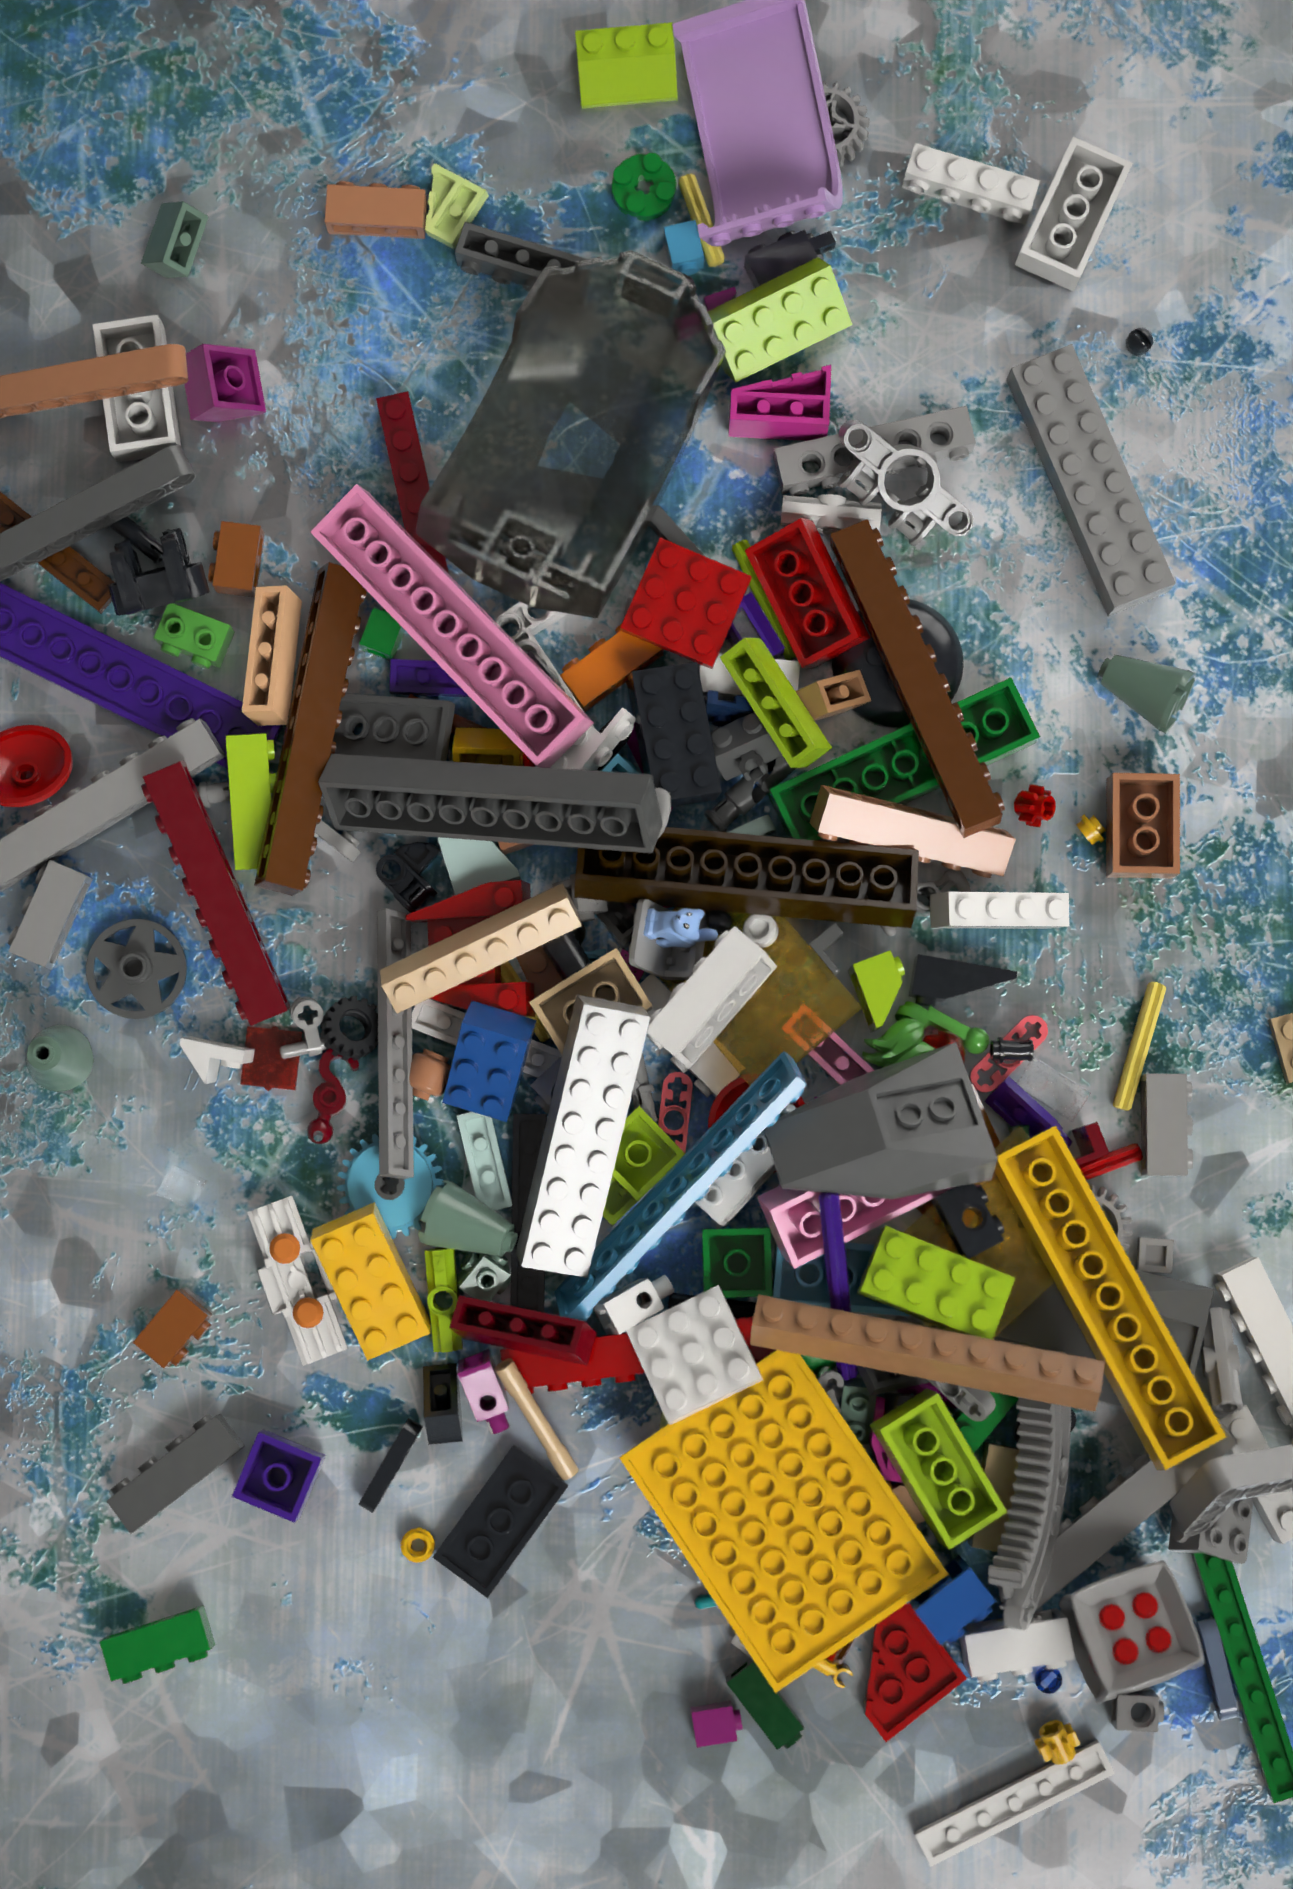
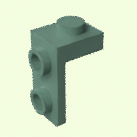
[840,1369,877,1444]

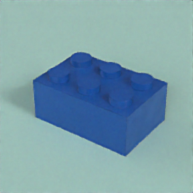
[442,1000,537,1122]
[910,1555,996,1645]

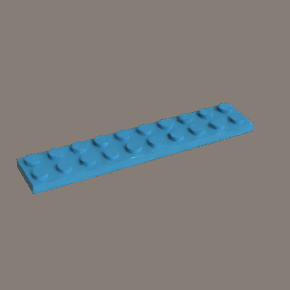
[554,1051,807,1321]

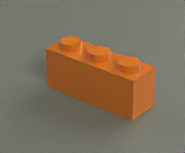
[560,623,664,713]

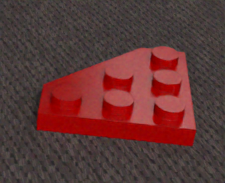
[864,1603,967,1742]

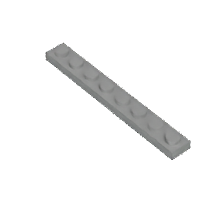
[377,908,414,1179]

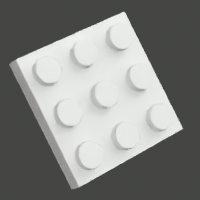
[626,1285,763,1425]

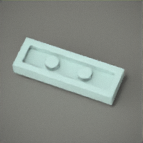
[457,1112,512,1211]

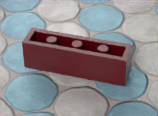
[449,1295,596,1366]

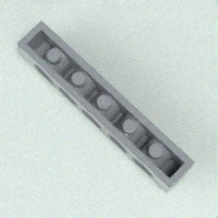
[773,406,976,496]

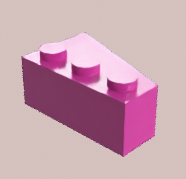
[728,364,832,441]

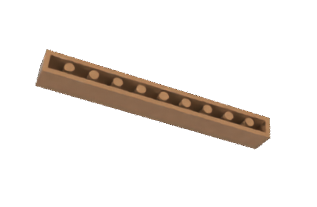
[750,1295,1105,1412]

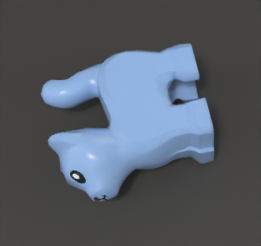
[644,908,718,948]

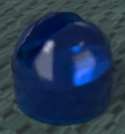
[1034,1666,1062,1694]

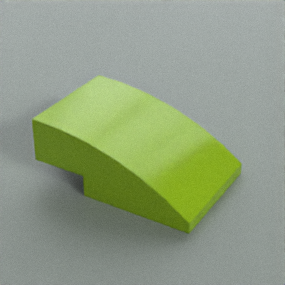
[602,1106,685,1227]

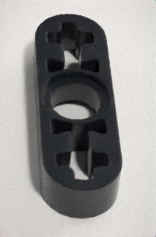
[358,1418,423,1513]

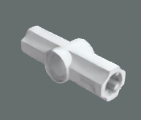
[780,494,882,534]

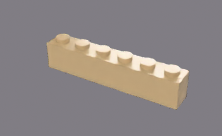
[380,883,582,1013]

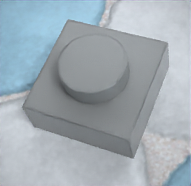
[1136,1237,1174,1274]

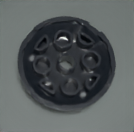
[832,599,964,727]

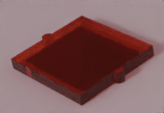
[240,1026,303,1091]

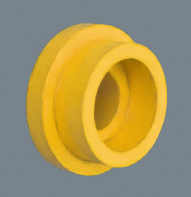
[1076,814,1106,845]
[401,1528,435,1563]

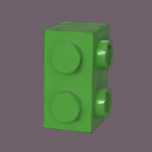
[154,603,235,669]

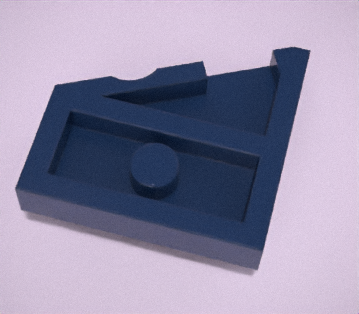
[706,690,754,727]

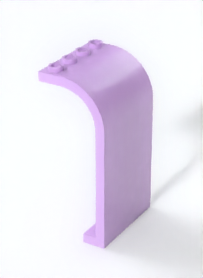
[672,0,843,246]

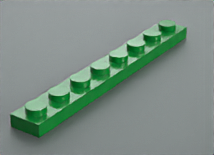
[1192,1553,1293,1803]

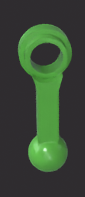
[895,1001,989,1054]

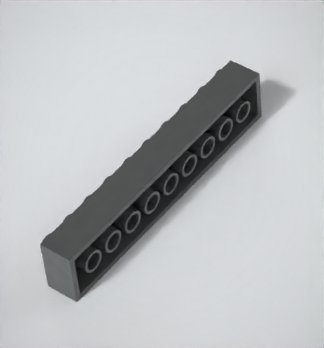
[318,754,663,853]

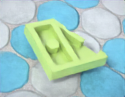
[425,163,489,249]

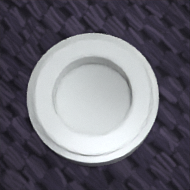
[743,914,778,948]

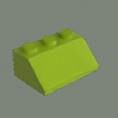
[575,22,678,109]

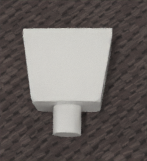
[593,1275,674,1335]

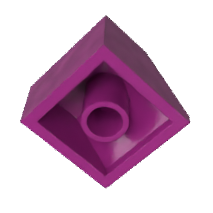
[184,343,266,422]

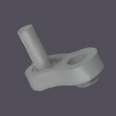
[314,820,361,862]

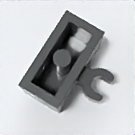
[711,712,783,781]

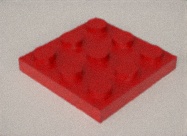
[620,537,752,669]

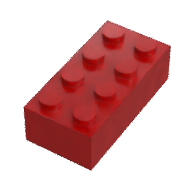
[745,518,870,669]

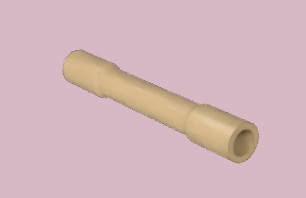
[494,1359,579,1480]

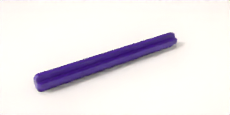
[819,1193,858,1380]

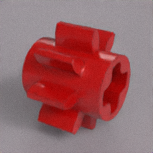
[1014,784,1056,827]

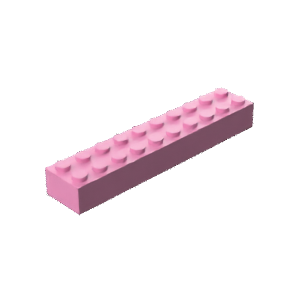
[310,484,594,768]

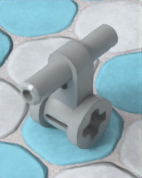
[280,996,347,1059]

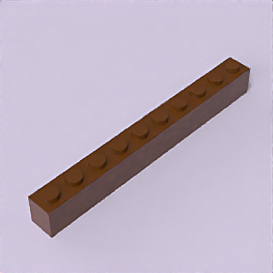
[830,519,1005,838]
[254,562,367,896]

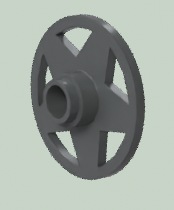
[86,919,187,1019]

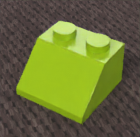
[847,950,905,1033]

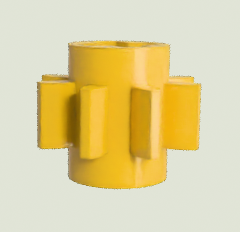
[1034,1720,1081,1765]

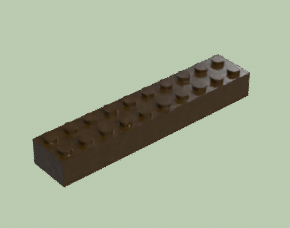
[574,827,919,929]

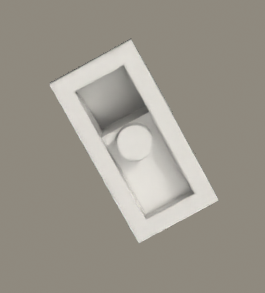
[179,1036,255,1084]

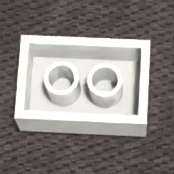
[959,1608,1075,1681]

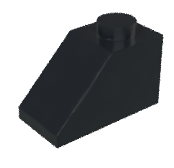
[423,1363,463,1445]

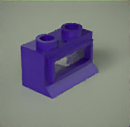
[725,591,785,659]

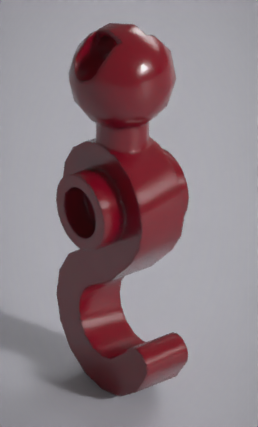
[307,1048,359,1144]

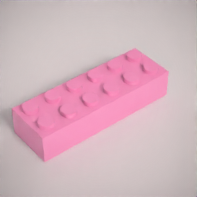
[757,1185,954,1269]

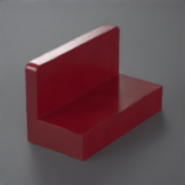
[1072,1122,1110,1166]

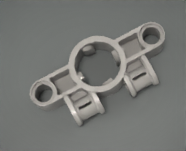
[838,420,973,546]

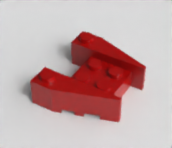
[406,880,535,1017]

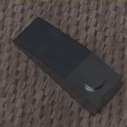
[908,954,1017,1006]

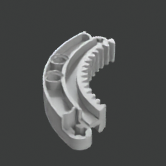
[988,1350,1071,1630]

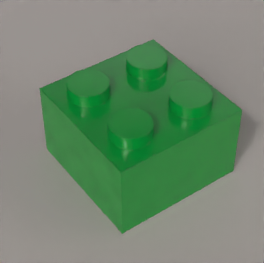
[701,1228,772,1298]

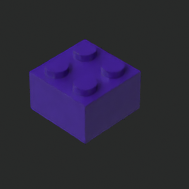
[231,1429,326,1523]

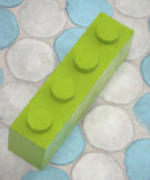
[720,637,832,768]
[226,733,276,870]

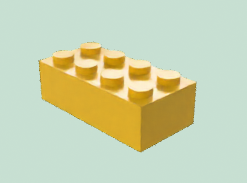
[310,1202,431,1361]

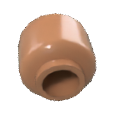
[409,1049,451,1101]

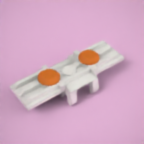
[247,1195,348,1366]

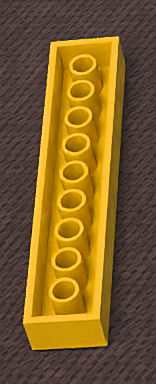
[994,1126,1227,1470]

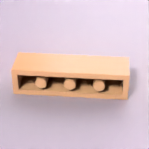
[242,585,302,726]

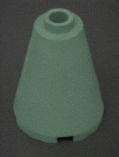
[1098,655,1196,734]
[26,1025,94,1092]
[418,1180,518,1256]

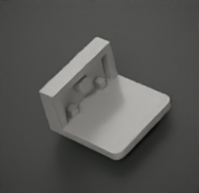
[628,899,709,980]
[1168,1498,1253,1564]

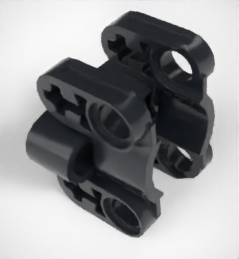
[108,528,210,616]

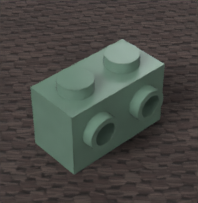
[141,201,209,278]

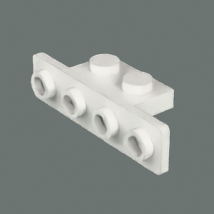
[535,708,636,771]

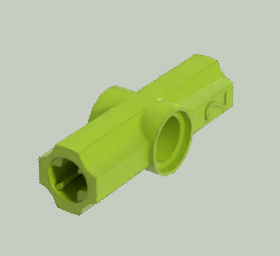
[424,1247,463,1353]

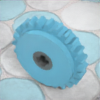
[337,1133,443,1239]

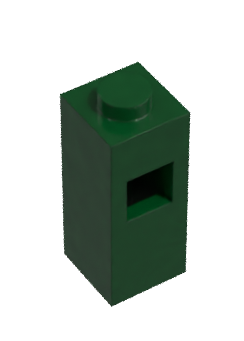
[725,1658,804,1750]

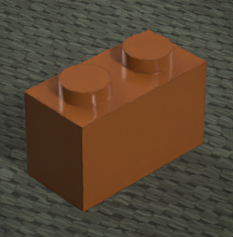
[208,521,265,597]
[133,1289,213,1369]

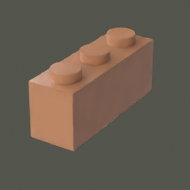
[325,181,428,239]

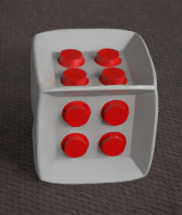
[1059,1560,1205,1704]

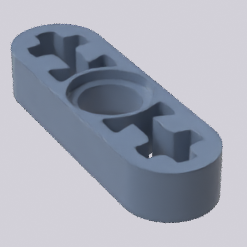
[1195,1618,1238,1721]

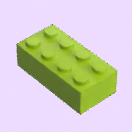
[702,257,853,382]
[857,1226,1015,1340]
[870,1388,1007,1550]

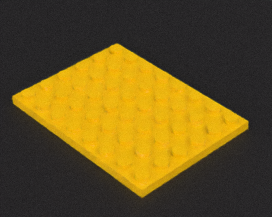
[619,1350,948,1693]

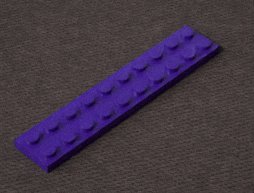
[0,583,283,769]

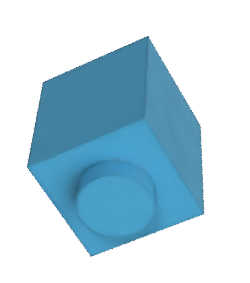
[663,220,704,276]

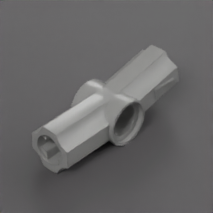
[1201,1307,1242,1415]

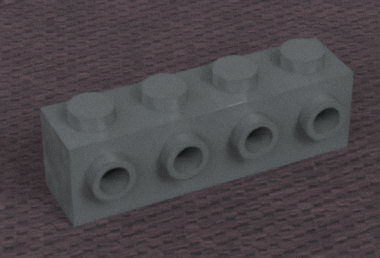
[455,222,591,304]

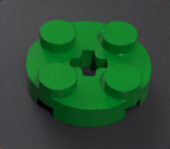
[612,153,676,221]

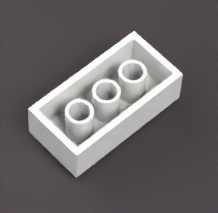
[1015,137,1133,291]
[92,315,181,463]
[647,926,777,1069]

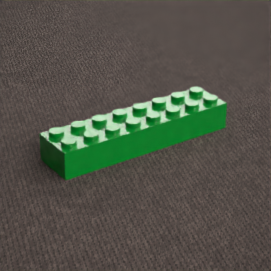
[768,677,1040,841]

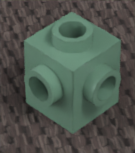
[457,1252,511,1302]

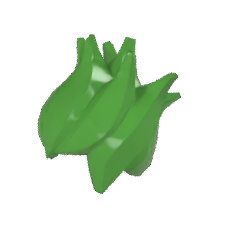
[862,1018,935,1068]

